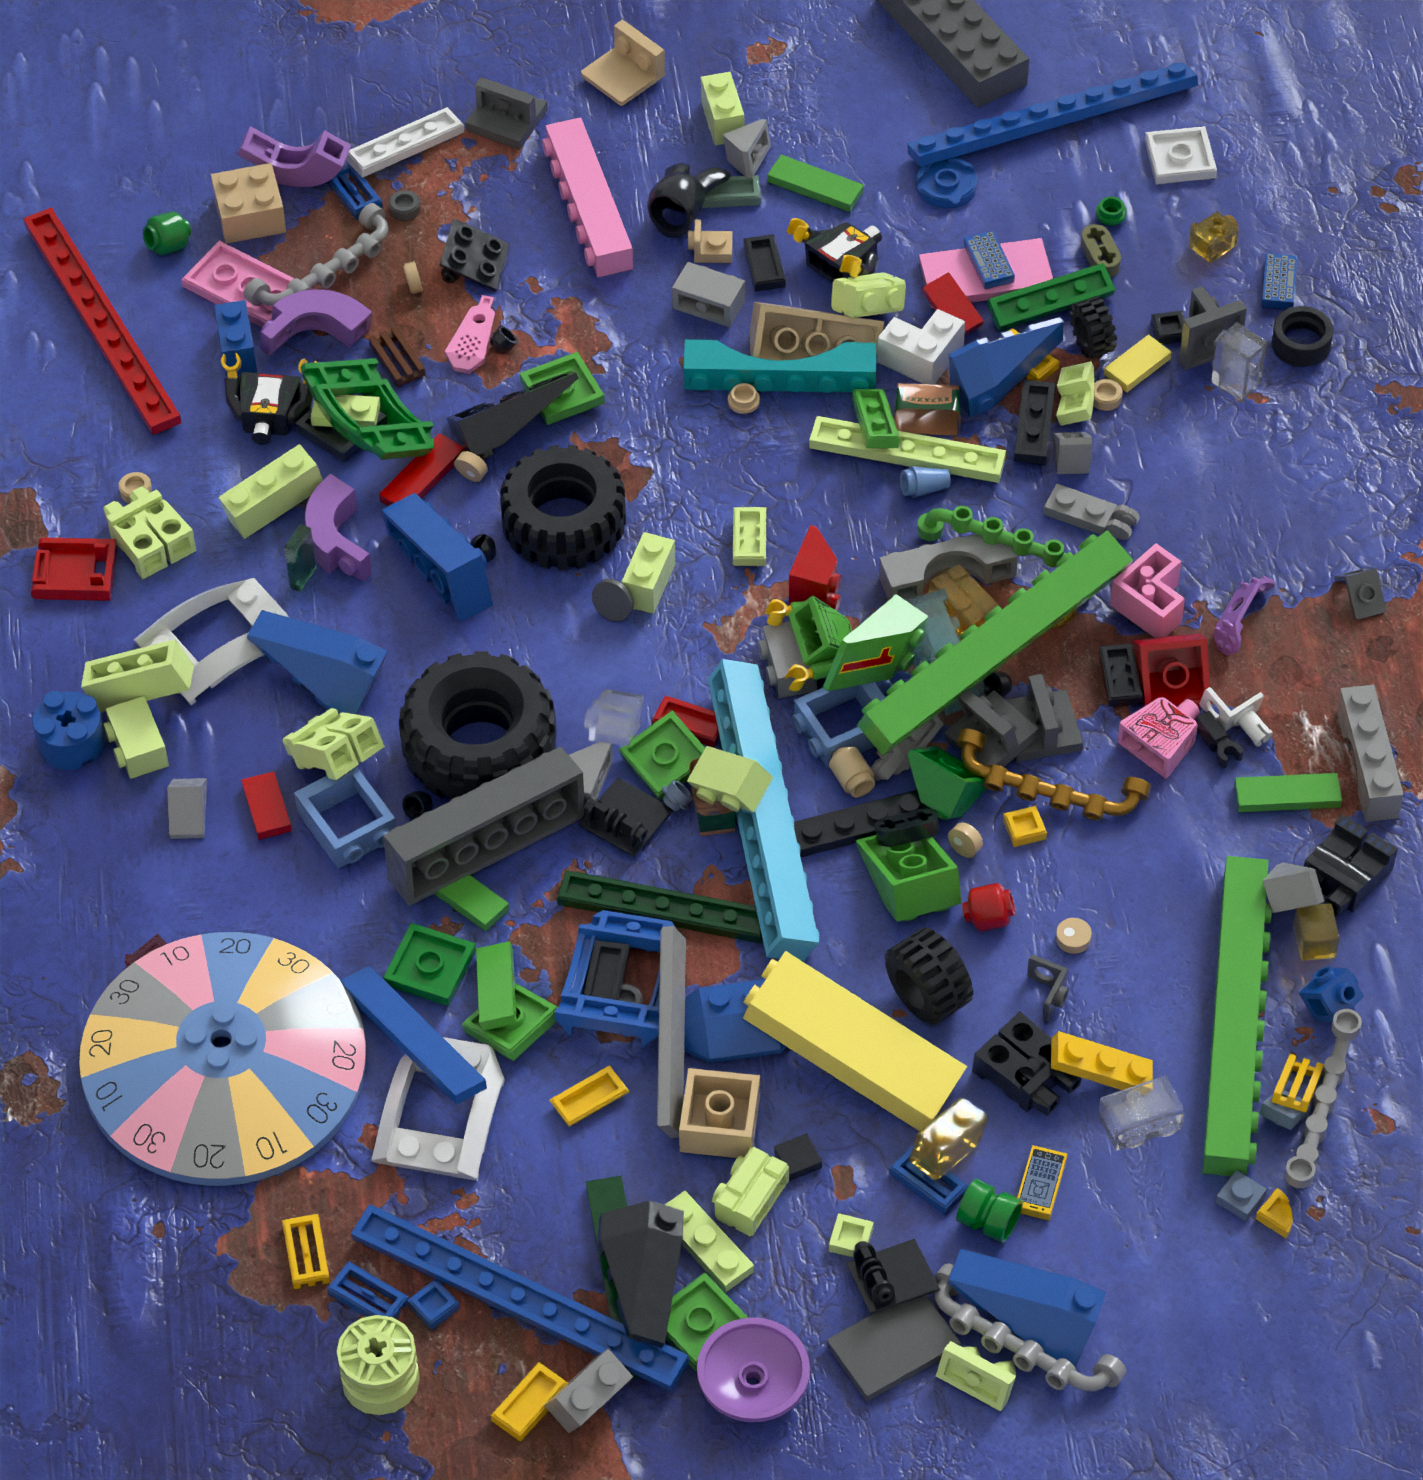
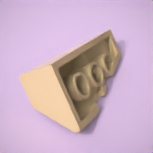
[749,302,884,361]

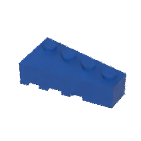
[382,493,493,623]

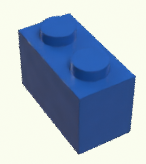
[214,300,257,377]

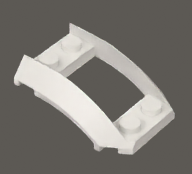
[134,578,290,706]
[371,1037,505,1181]

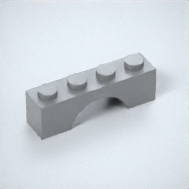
[879,527,1018,603]
[1336,685,1404,822]

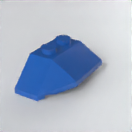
[684,979,787,1063]

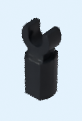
[1194,711,1243,768]

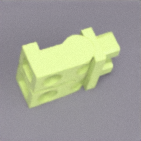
[103,486,197,580]
[283,708,385,780]

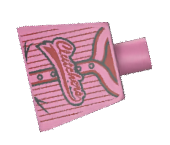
[1118,698,1200,779]

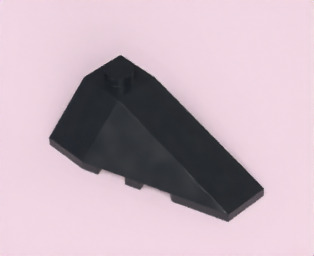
[447,371,579,459]
[598,1200,684,1348]

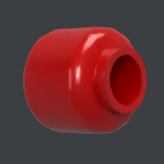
[962,883,1016,932]

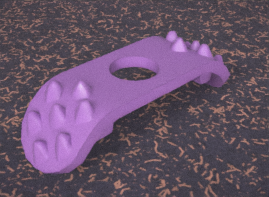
[1214,576,1275,655]

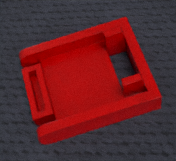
[31,538,118,601]

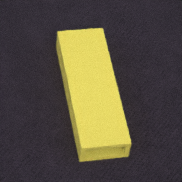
[743,951,967,1134]

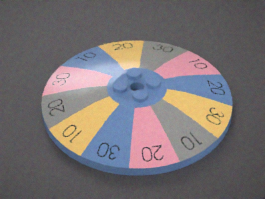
[79,932,366,1186]

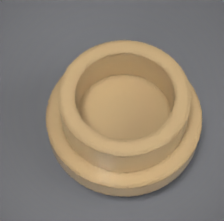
[728,383,760,414]

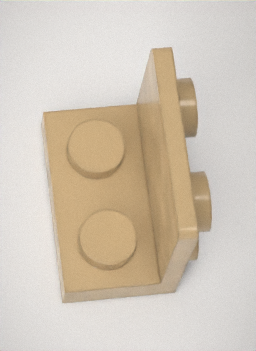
[581,19,665,106]

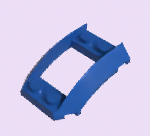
[554,910,675,1049]

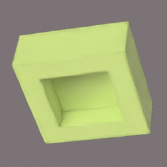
[829,1213,874,1258]

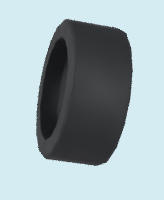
[1271,306,1334,367]

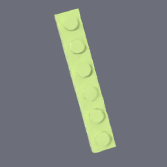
[809,416,1006,483]

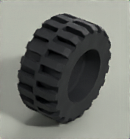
[500,445,626,570]

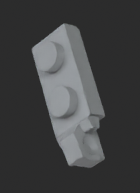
[871,716,943,781]

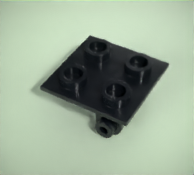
[439,218,510,291]
[578,777,674,857]
[846,1239,940,1315]

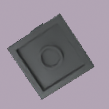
[465,77,548,150]
[1179,286,1247,370]
[1006,674,1083,762]
[944,689,1041,767]

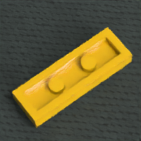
[1051,1031,1153,1097]

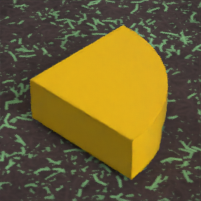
[1256,1188,1293,1238]

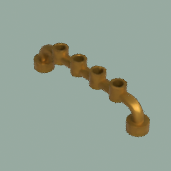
[957,729,1151,821]

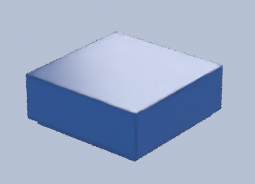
[407,1279,460,1331]

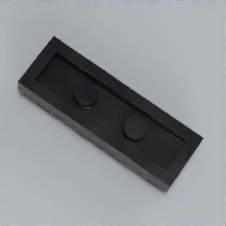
[1014,380,1056,465]

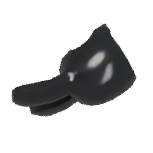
[647,163,730,238]

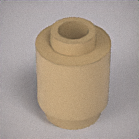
[829,747,875,798]

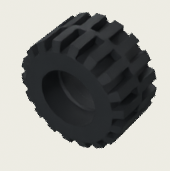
[884,927,974,1025]

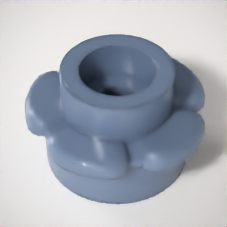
[662,780,694,811]

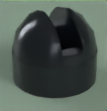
[490,325,518,353]
[470,534,496,562]
[983,671,1012,697]
[402,790,433,820]

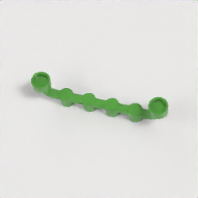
[917,506,1067,568]

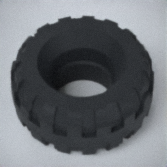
[399,651,557,800]

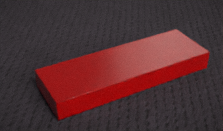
[379,433,465,506]

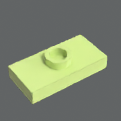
[733,507,766,566]

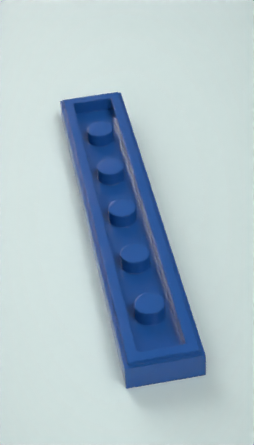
[340,966,487,1104]

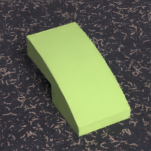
[1056,361,1094,426]

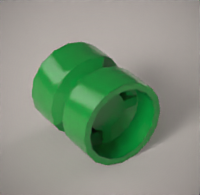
[956,1178,1023,1243]

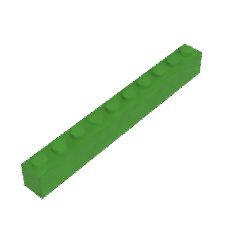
[857,530,1133,756]
[1202,856,1272,1176]

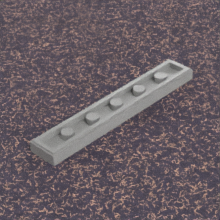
[657,926,686,1139]

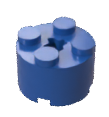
[32,691,105,770]

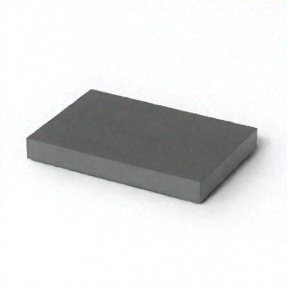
[826,1296,961,1402]

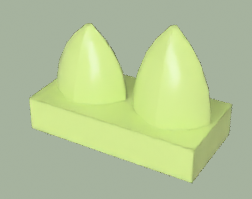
[936,1341,1016,1411]

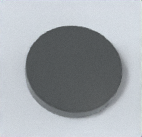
[592,579,634,621]

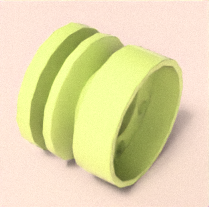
[337,1315,420,1415]

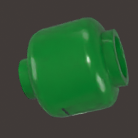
[143,211,191,255]

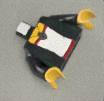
[786,218,882,283]
[221,353,318,445]

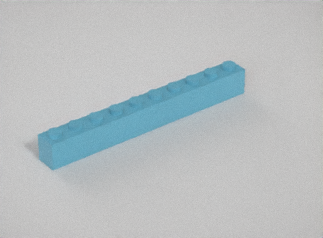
[708,659,819,962]

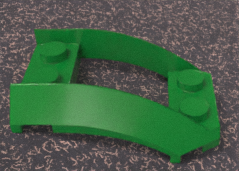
[301,358,434,460]

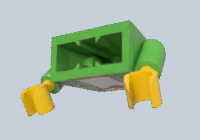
[765,596,852,691]

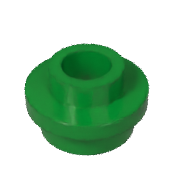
[1096,196,1127,226]

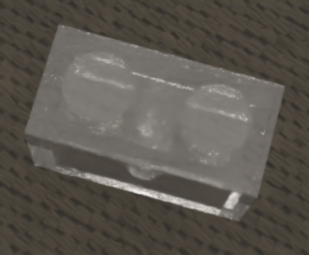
[1211,322,1267,402]
[584,689,644,746]
[1098,1075,1184,1151]

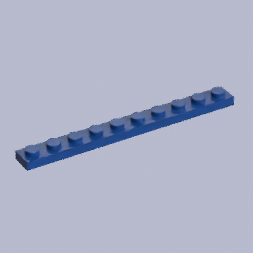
[907,62,1198,167]
[351,1204,690,1392]

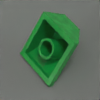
[907,746,986,820]

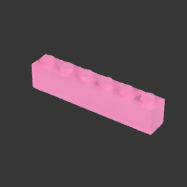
[542,117,633,278]

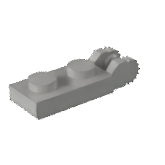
[1043,484,1140,540]

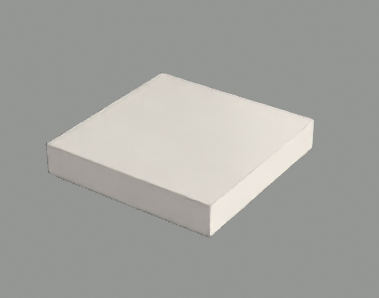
[1144,126,1217,184]

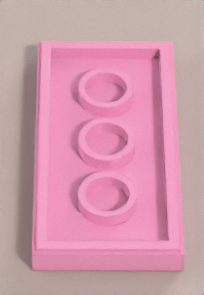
[919,238,1053,308]
[182,241,315,327]

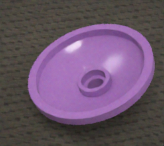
[697,1318,810,1422]

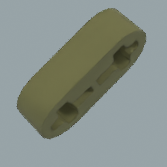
[1081,224,1121,277]

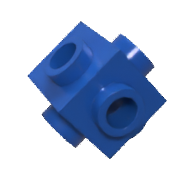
[1299,966,1364,1022]

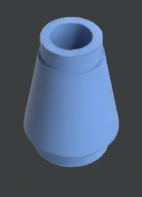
[900,466,951,498]

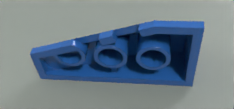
[949,317,1063,417]
[247,610,387,715]
[947,1249,1106,1368]

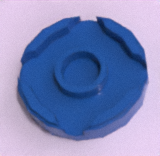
[916,157,978,208]

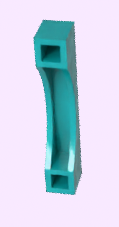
[684,339,876,393]

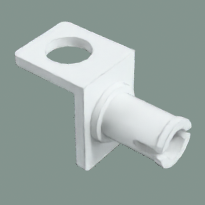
[1199,687,1273,747]

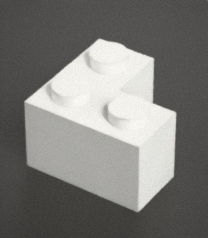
[877,309,965,385]

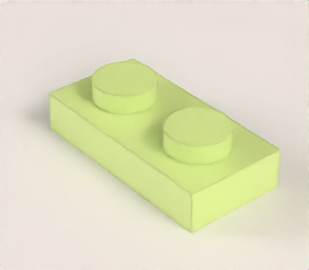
[311,395,380,427]

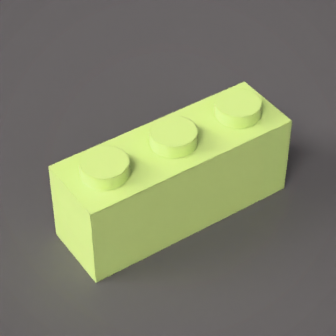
[218,444,323,539]
[81,639,194,713]

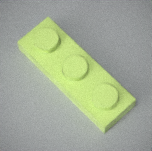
[665,1191,754,1293]

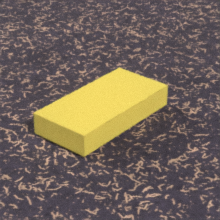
[1104,334,1172,392]

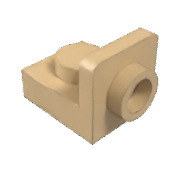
[688,219,733,263]

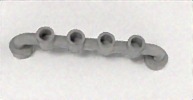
[243,203,389,306]
[1285,1009,1362,1188]
[934,1264,1126,1391]

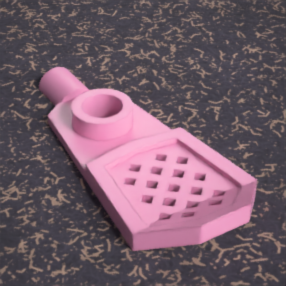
[445,295,495,374]

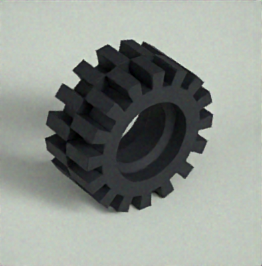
[1070,297,1117,359]

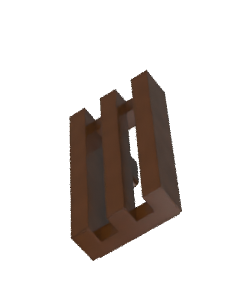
[368,326,426,387]

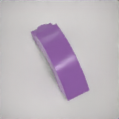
[237,126,351,187]
[260,289,372,356]
[305,474,372,582]

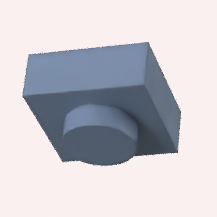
[1260,1090,1311,1130]
[1215,1170,1267,1221]

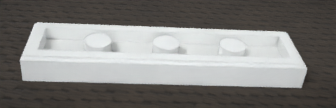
[346,107,464,178]

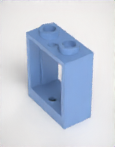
[792,682,885,768]
[294,766,396,869]

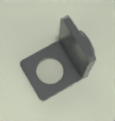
[1334,568,1386,619]
[1027,955,1069,1023]

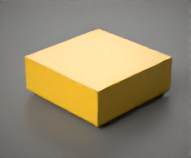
[1003,806,1047,847]

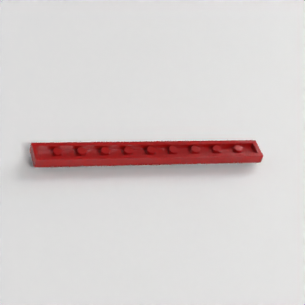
[23,207,182,435]

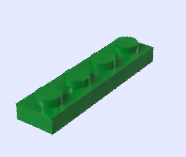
[987,263,1116,331]

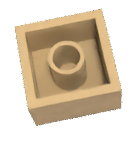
[211,163,286,244]
[679,1068,760,1158]

